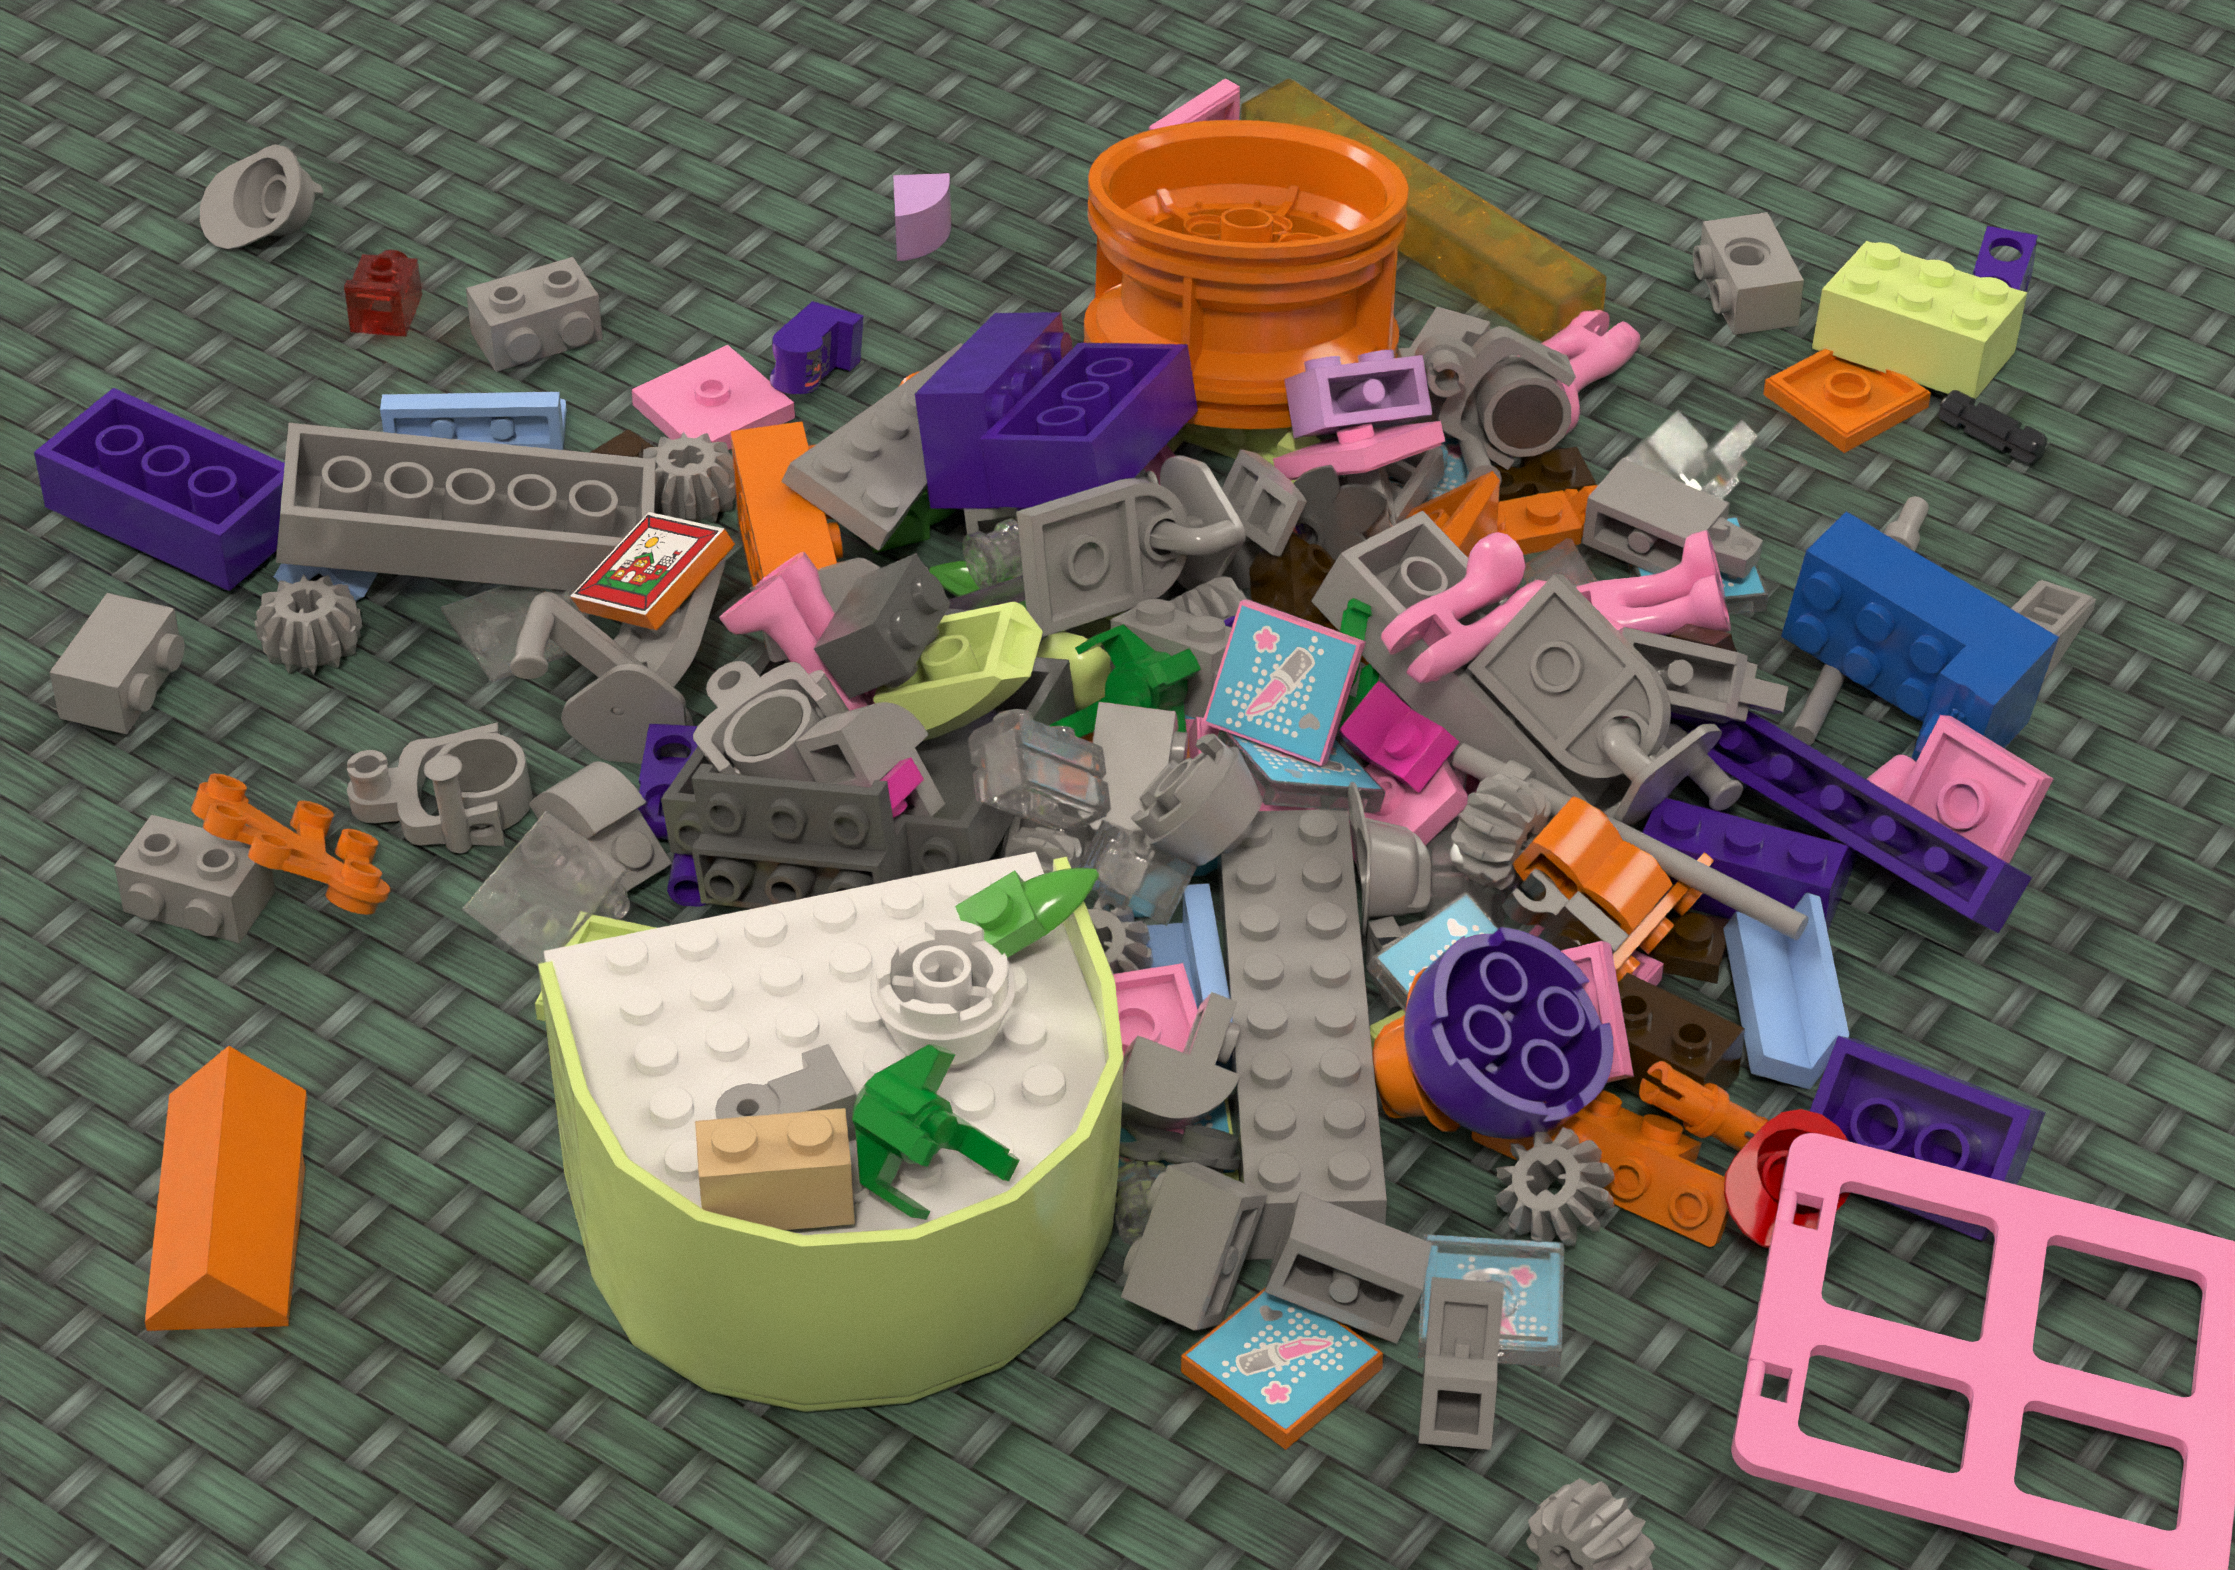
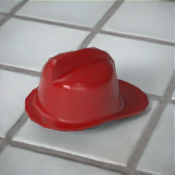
[1724,1109,1850,1248]

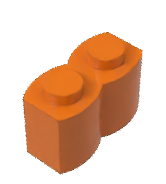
[1512,796,1673,935]

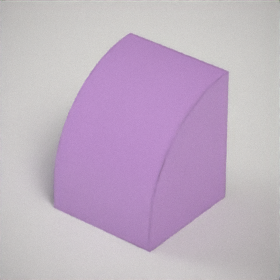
[893,173,951,261]

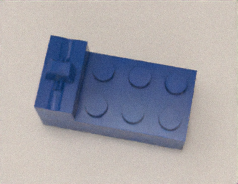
[1781,511,2059,762]

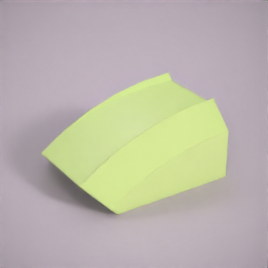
[873,601,1043,741]

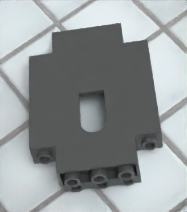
[661,608,1076,908]

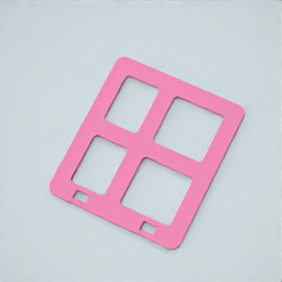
[1731,1133,2235,1570]

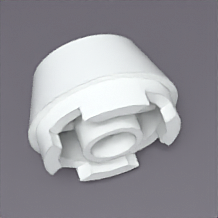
[870,919,1016,1065]

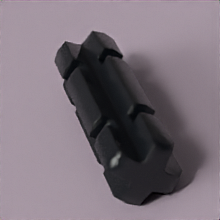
[1938,390,2048,465]

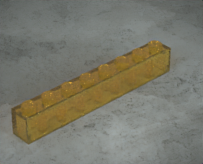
[1241,78,1607,342]

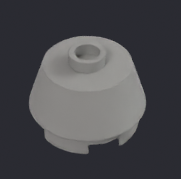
[1131,733,1263,866]

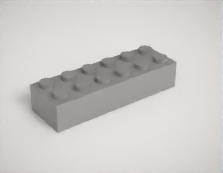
[276,423,656,591]
[1312,510,1672,831]

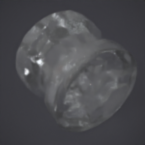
[962,518,1023,592]
[1114,1161,1167,1245]

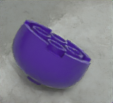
[1404,927,1614,1139]

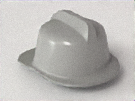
[200,144,324,250]
[1348,782,1431,936]

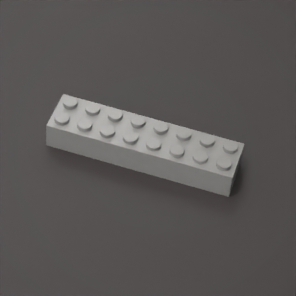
[1217,809,1387,1260]

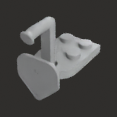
[1016,455,1246,637]
[510,558,726,764]
[1467,574,1743,824]

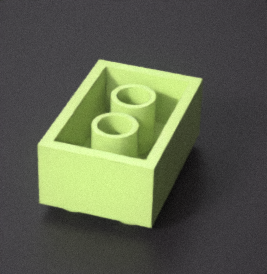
[1812,241,2027,399]

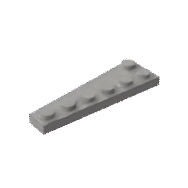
[781,343,963,551]

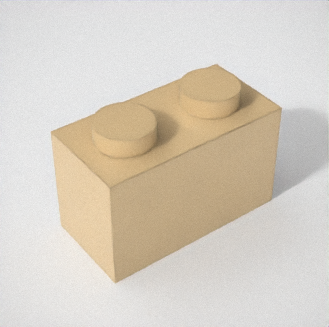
[695,1108,855,1230]

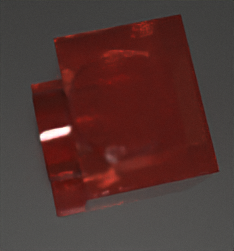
[344,249,422,337]

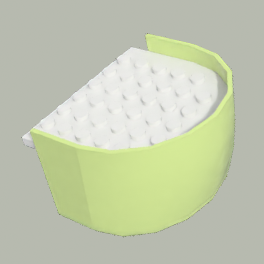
[538,852,1123,1412]

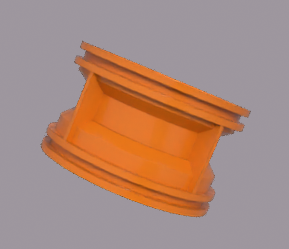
[1084,120,1409,429]

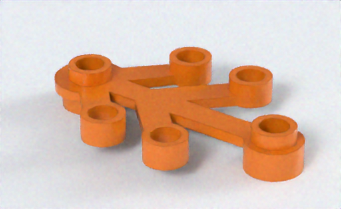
[191,774,390,915]

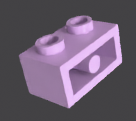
[1284,350,1432,439]

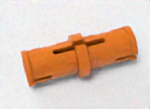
[1639,1061,1769,1152]

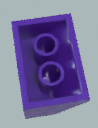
[1643,798,1858,932]
[1810,1036,2046,1241]

